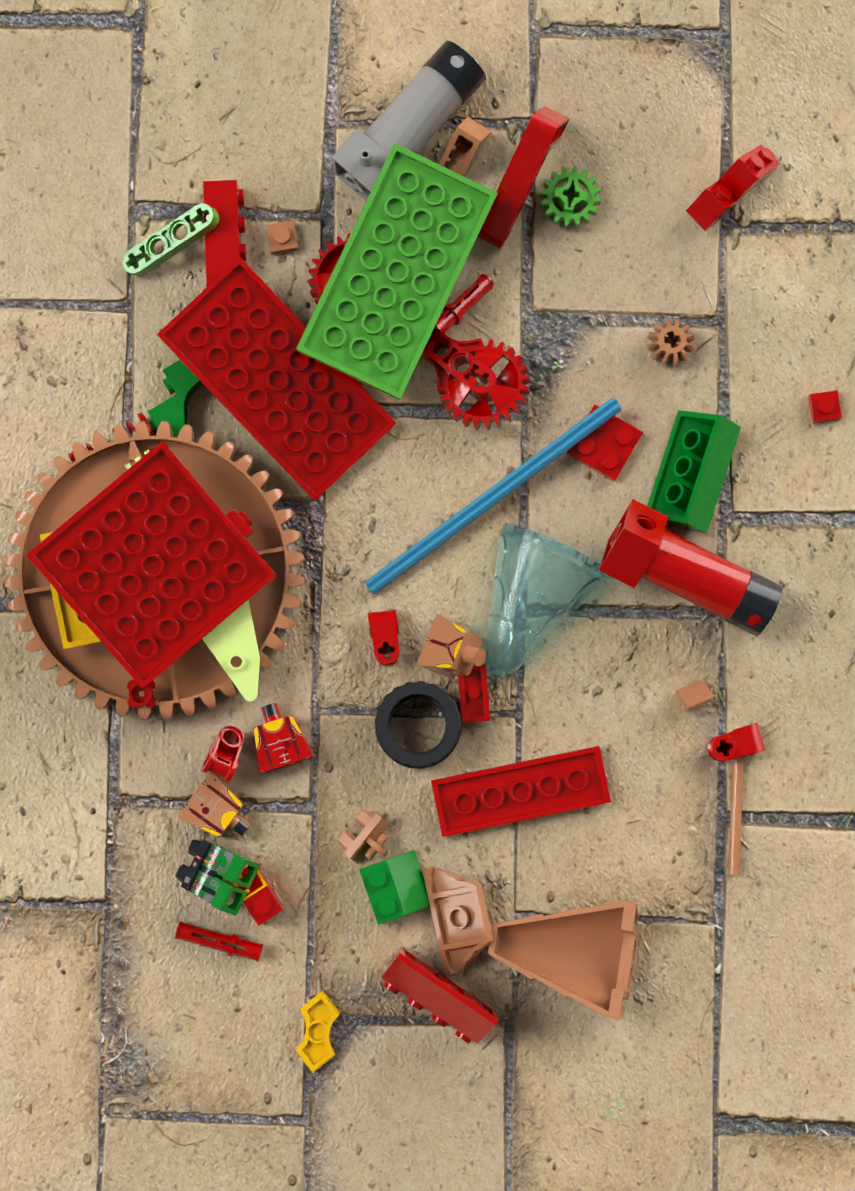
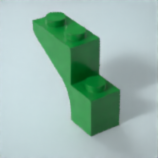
[147,360,203,438]

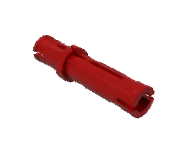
[431,274,494,339]
[175,921,263,962]

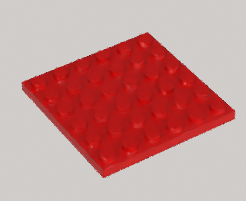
[26,441,277,689]

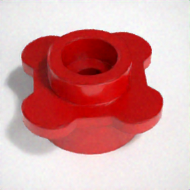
[127,679,156,708]

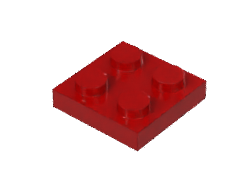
[566,404,643,482]

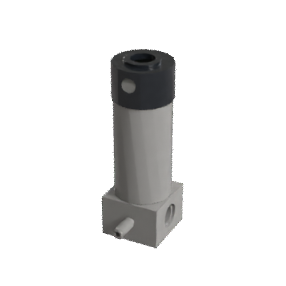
[332,40,486,201]

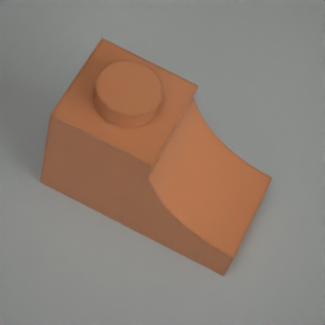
[439,117,491,177]

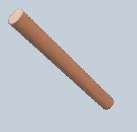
[728,760,744,875]

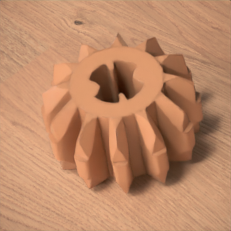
[647,318,695,366]

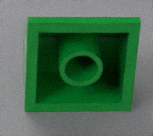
[359,850,430,925]

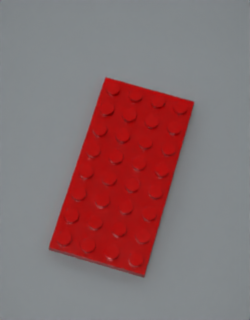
[157,256,396,501]

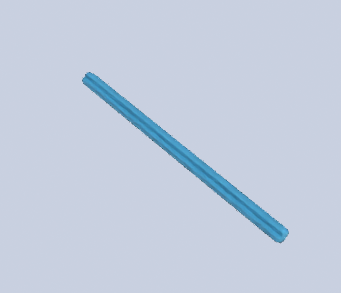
[365,398,621,594]

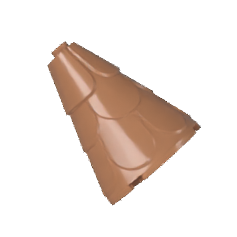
[486,901,638,1020]

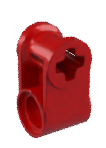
[368,609,400,666]
[707,723,766,762]
[201,725,244,783]

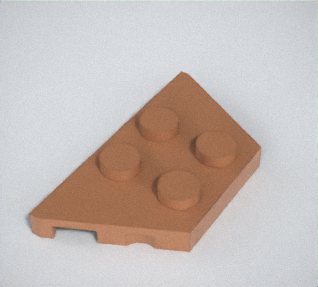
[422,866,494,978]

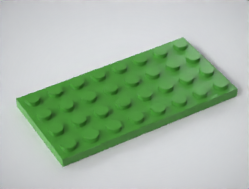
[296,143,498,400]

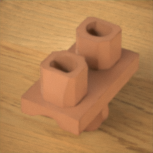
[338,809,390,864]

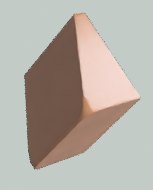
[677,681,714,710]

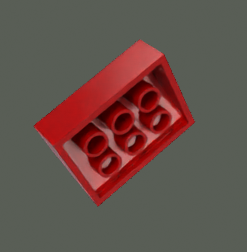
[381,947,499,1044]

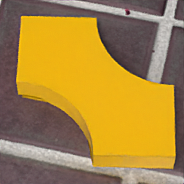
[295,990,341,1073]

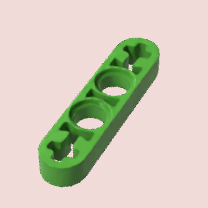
[122,203,219,276]

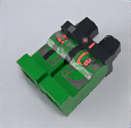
[175,839,260,916]

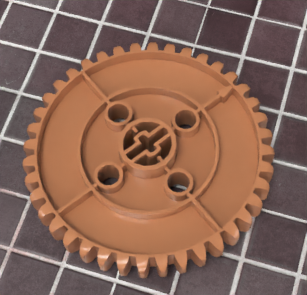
[4,421,305,720]

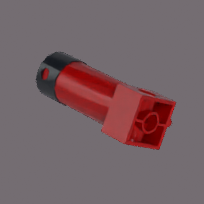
[599,499,782,637]

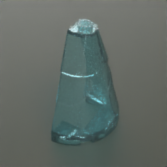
[485,523,605,679]

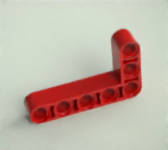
[477,106,569,249]

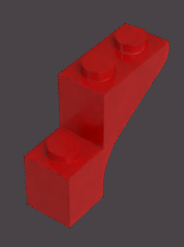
[686,144,780,231]

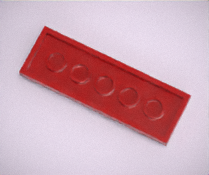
[431,746,611,837]

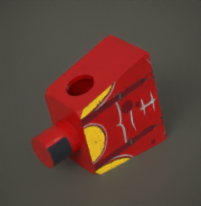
[254,703,314,774]

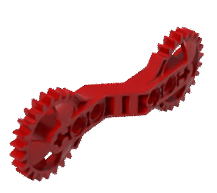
[307,233,531,430]

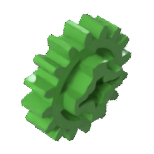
[540,166,601,229]

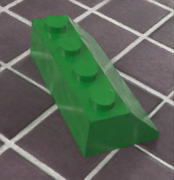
[647,410,741,534]

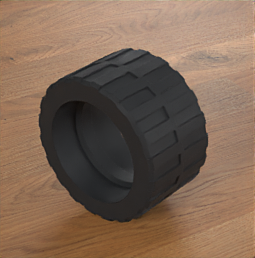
[375,681,462,769]

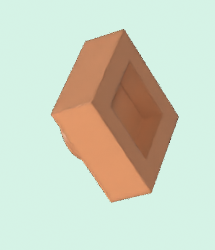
[266,220,299,255]

